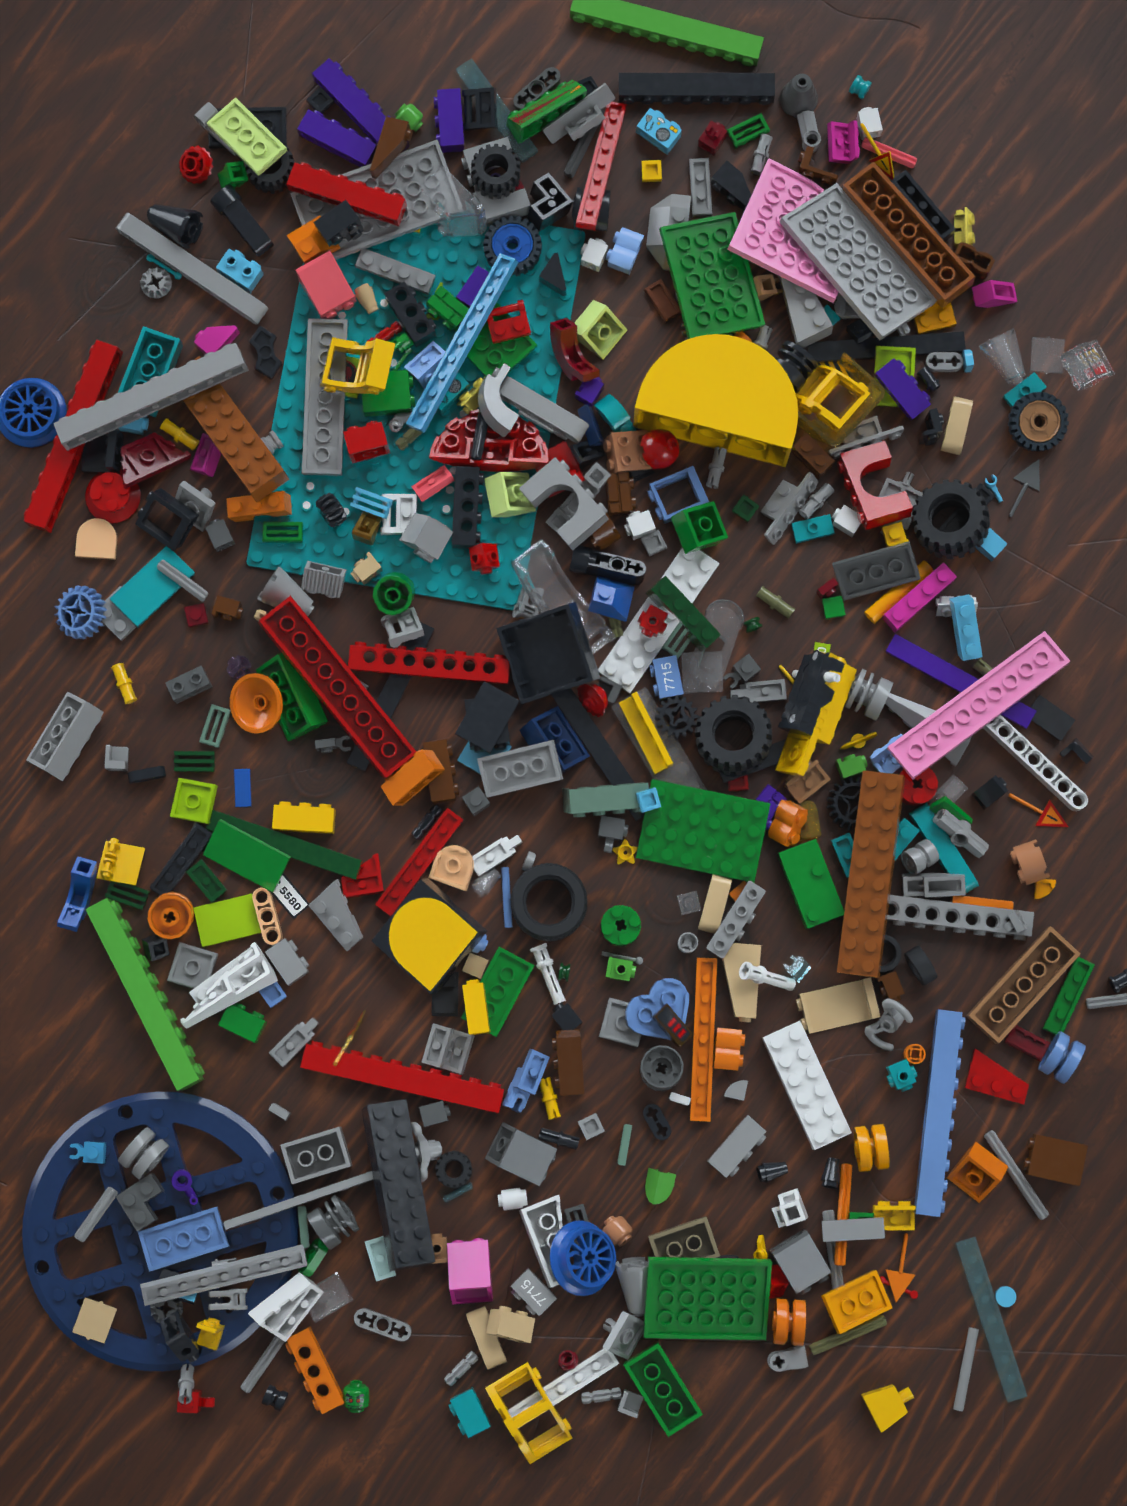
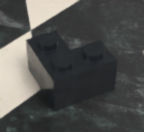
[527,173,573,232]
[313,200,364,247]

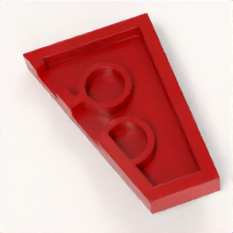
[964,1049,1029,1105]

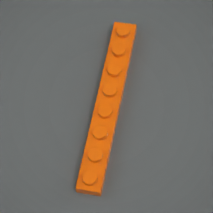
[690,958,717,1122]

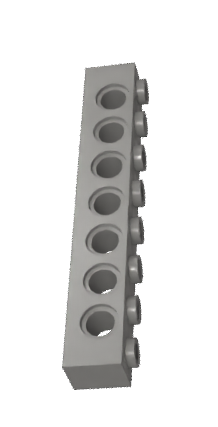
[887,895,1034,941]

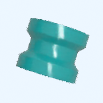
[849,75,872,99]

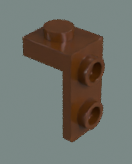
[798,146,838,185]

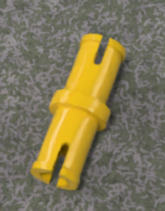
[160,418,200,451]
[111,663,137,704]
[539,1077,561,1120]

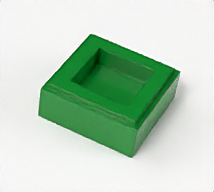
[822,596,846,619]

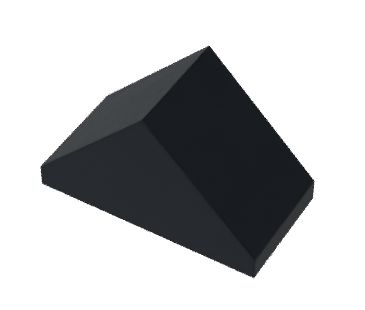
[539,252,567,296]
[569,440,606,470]

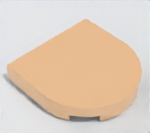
[75,518,117,560]
[428,845,474,891]

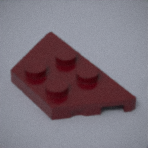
[120,432,191,489]

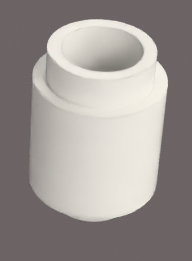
[498,1188,528,1211]

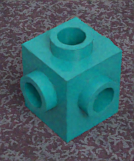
[886,1059,918,1092]

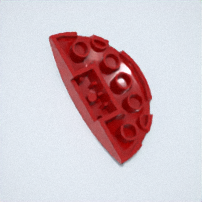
[429,409,548,472]

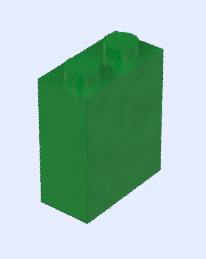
[362,370,415,417]

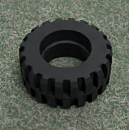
[911,479,990,559]
[695,695,772,775]

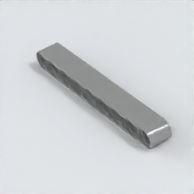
[116,213,269,325]

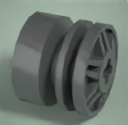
[640,1045,684,1091]
[306,1195,360,1250]

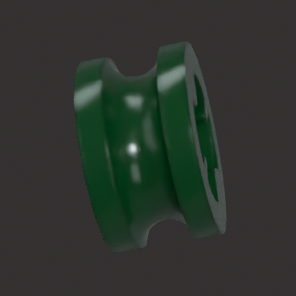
[743,617,763,633]
[558,963,571,982]

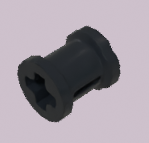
[1108,968,1127,993]

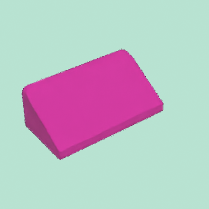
[190,433,221,477]

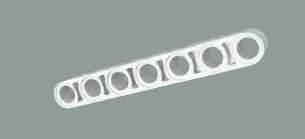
[983,715,1088,811]

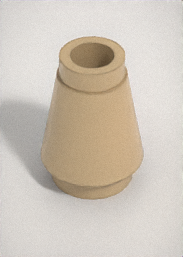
[354,283,379,314]

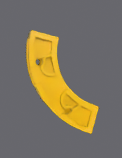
[320,337,396,395]
[795,365,870,433]
[485,1362,572,1464]

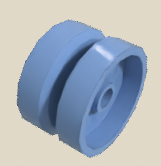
[1038,1031,1086,1084]

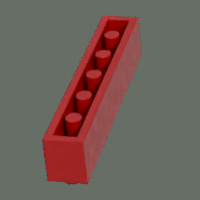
[286,162,407,226]

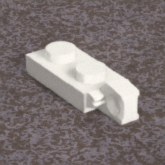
[472,835,523,877]

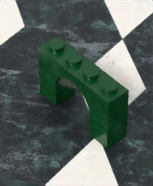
[645,576,721,651]

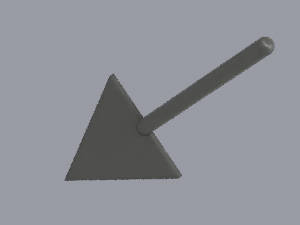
[1009,459,1040,518]

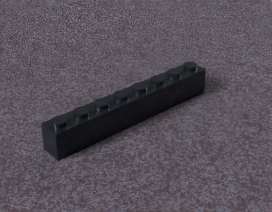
[619,73,775,105]

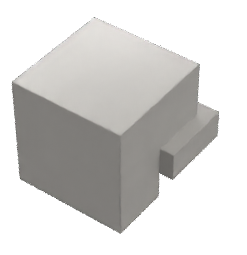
[399,513,453,563]

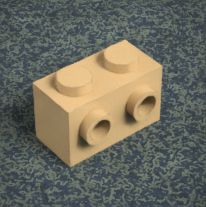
[486,1306,535,1343]

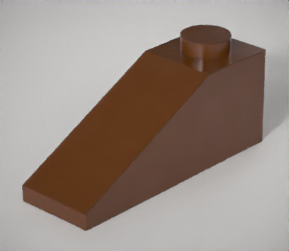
[370,116,413,179]

